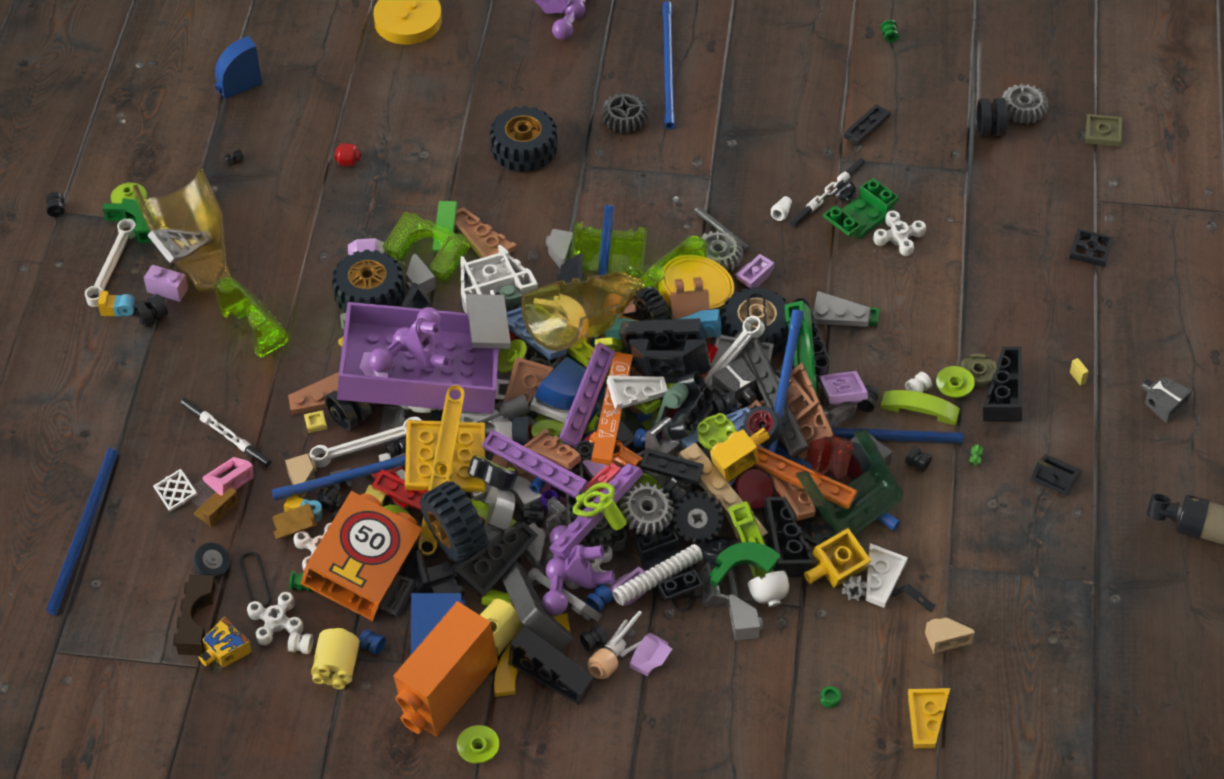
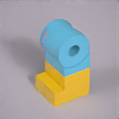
[98,291,136,316]
[284,494,323,523]

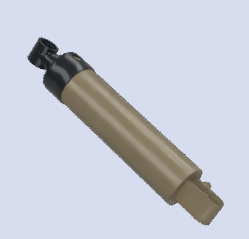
[1147,494,1224,545]

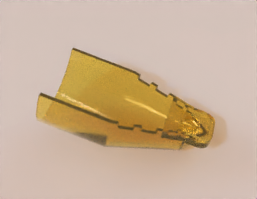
[133,168,231,292]
[522,272,644,351]

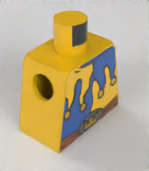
[199,617,252,667]

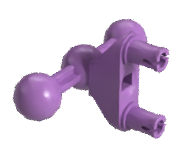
[532,0,586,40]
[369,307,451,372]
[542,525,615,616]

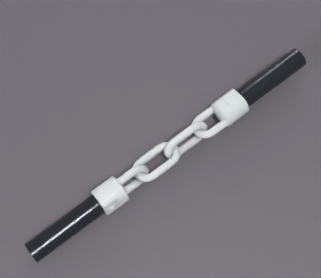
[790,158,865,227]
[181,398,271,467]

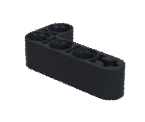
[667,371,713,440]

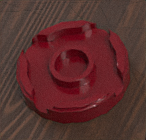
[735,469,773,509]

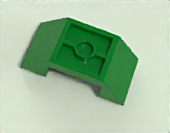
[823,178,899,239]

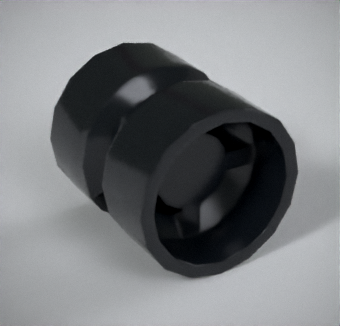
[133,294,168,327]

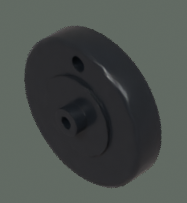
[698,537,742,564]

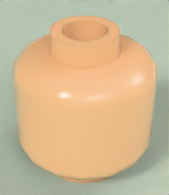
[587,648,618,679]

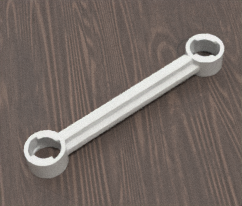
[85,219,136,307]
[704,316,765,387]
[309,417,422,468]

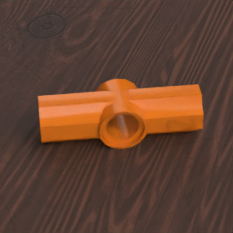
[589,431,643,470]

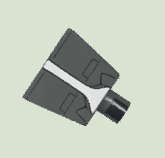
[712,357,757,403]
[1141,377,1192,423]

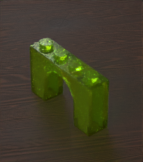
[382,211,470,283]

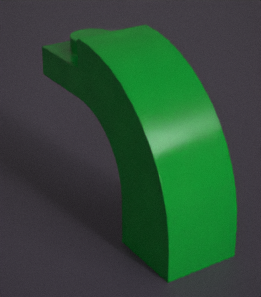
[103,198,157,243]
[710,542,781,588]

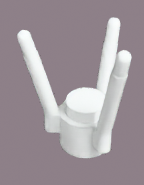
[605,611,642,658]

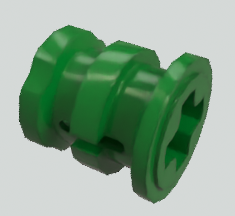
[880,20,899,43]
[289,570,311,591]

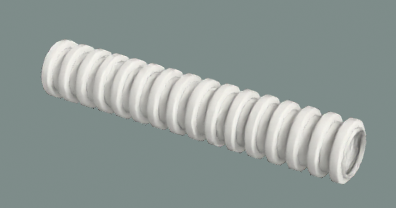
[613,544,703,605]

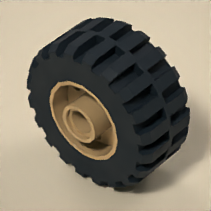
[721,287,789,356]

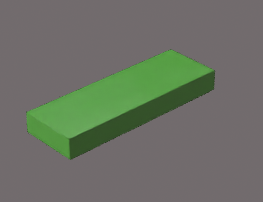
[432,201,458,253]

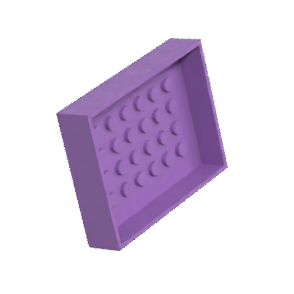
[337,302,498,414]

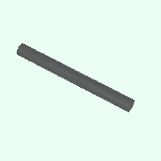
[694,206,750,252]

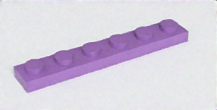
[559,342,615,448]
[481,429,589,499]
[549,464,644,558]

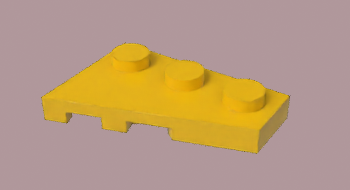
[908,688,950,749]

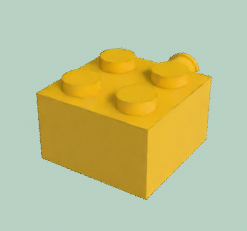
[710,428,770,483]
[804,528,871,588]

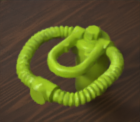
[572,482,627,530]

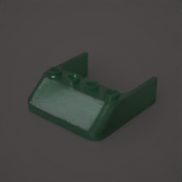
[796,430,903,535]

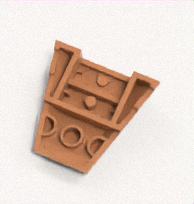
[748,362,834,460]

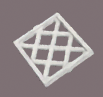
[153,469,198,512]

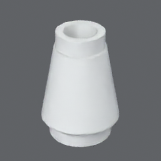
[771,196,792,221]

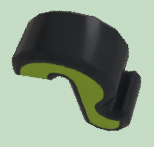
[467,455,518,490]

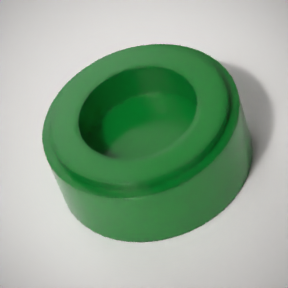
[820,686,841,708]

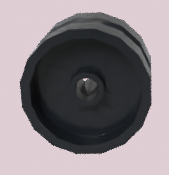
[976,98,1008,137]
[324,391,372,431]

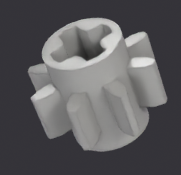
[842,575,867,601]

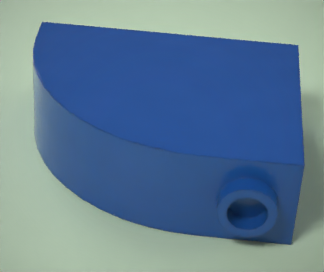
[215,36,262,99]
[535,357,605,410]
[411,593,465,654]

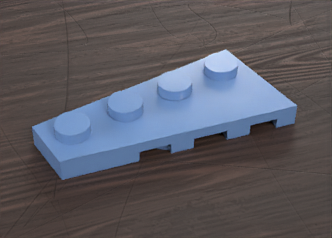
[507,305,567,360]

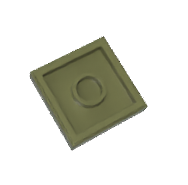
[1085,114,1122,147]

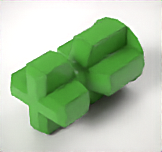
[969,445,983,466]

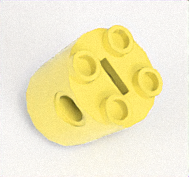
[480,599,524,657]
[311,628,360,690]

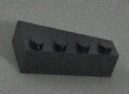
[762,497,817,577]

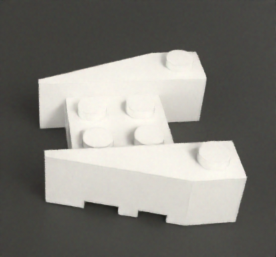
[461,245,538,313]

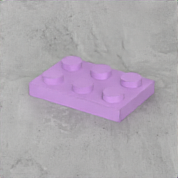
[819,371,868,405]

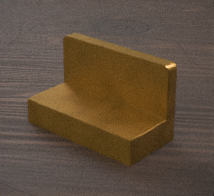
[194,487,239,527]
[273,504,318,539]

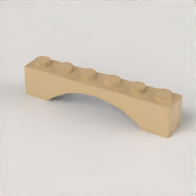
[679,443,768,541]

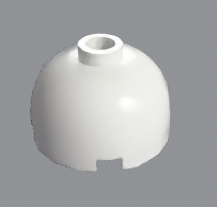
[748,571,789,607]

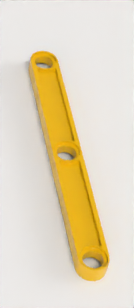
[418,385,464,557]

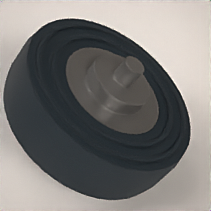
[193,542,230,579]

